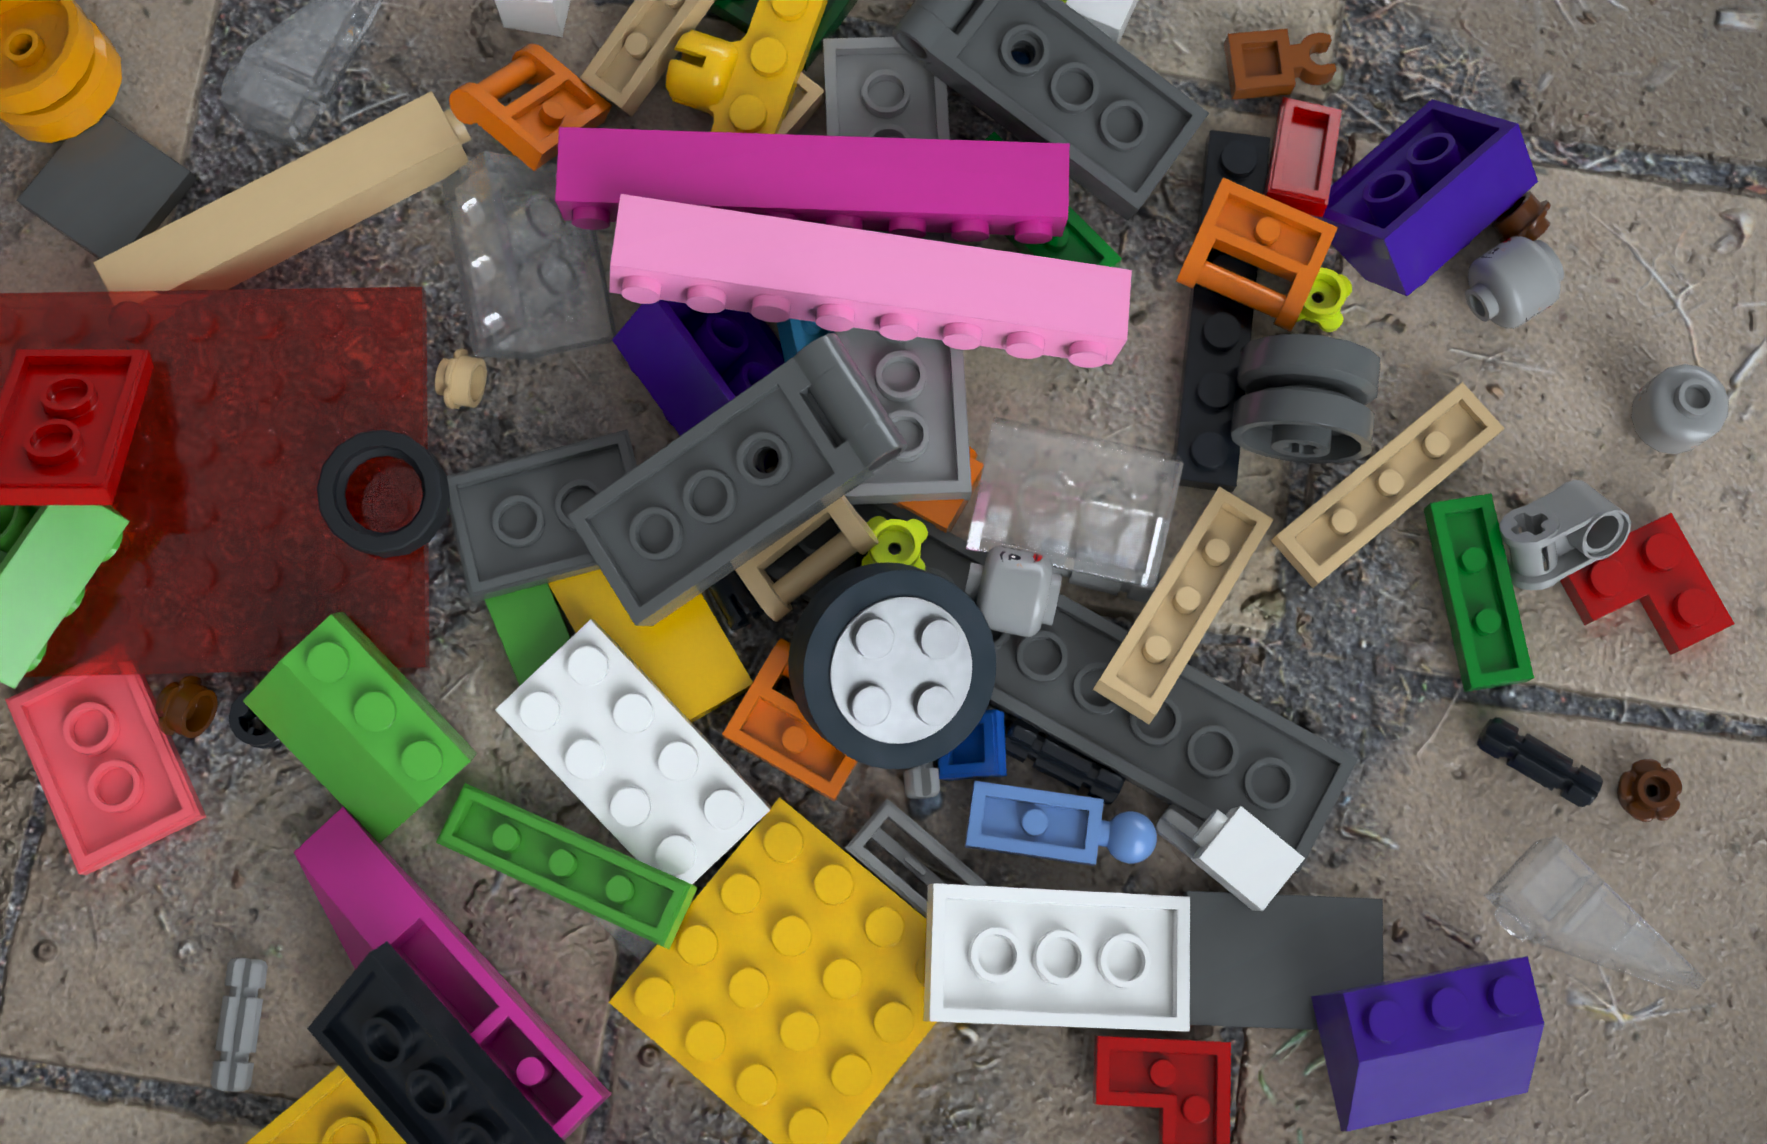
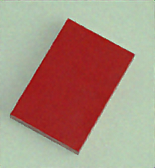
[0,349,154,505]

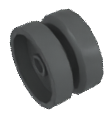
[1231,334,1381,464]

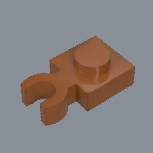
[1224,29,1336,100]

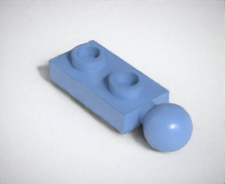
[965,781,1157,866]

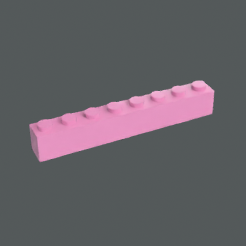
[609,194,1132,368]

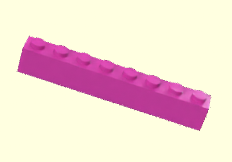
[555,127,1070,244]

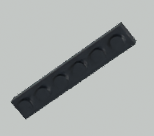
[1170,130,1270,493]

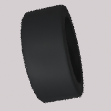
[316,429,450,558]

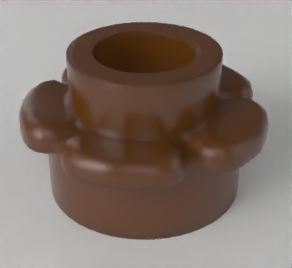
[1492,191,1551,243]
[155,675,218,738]
[1617,759,1682,822]

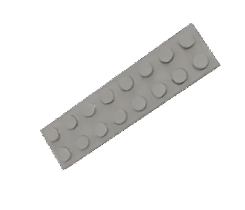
[823,37,972,505]

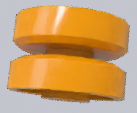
[0,0,122,143]

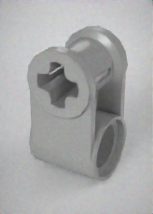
[1500,480,1631,591]

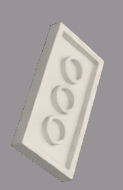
[495,619,771,884]
[923,883,1190,1031]

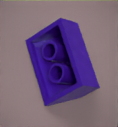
[1311,99,1538,296]
[612,300,785,470]
[1311,956,1544,1132]

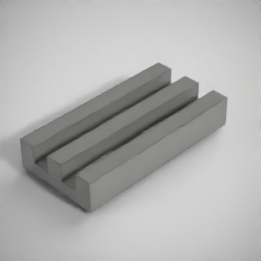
[845,799,986,919]

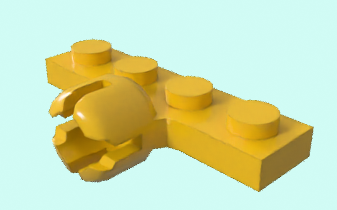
[666,0,828,134]

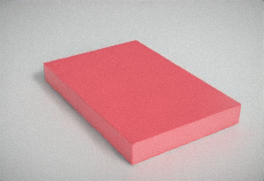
[5,643,206,875]

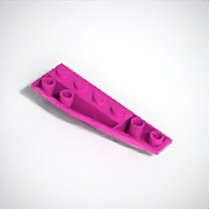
[293,807,611,1141]

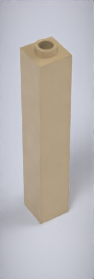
[93,91,471,334]

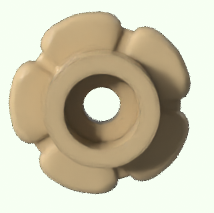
[435,348,487,409]

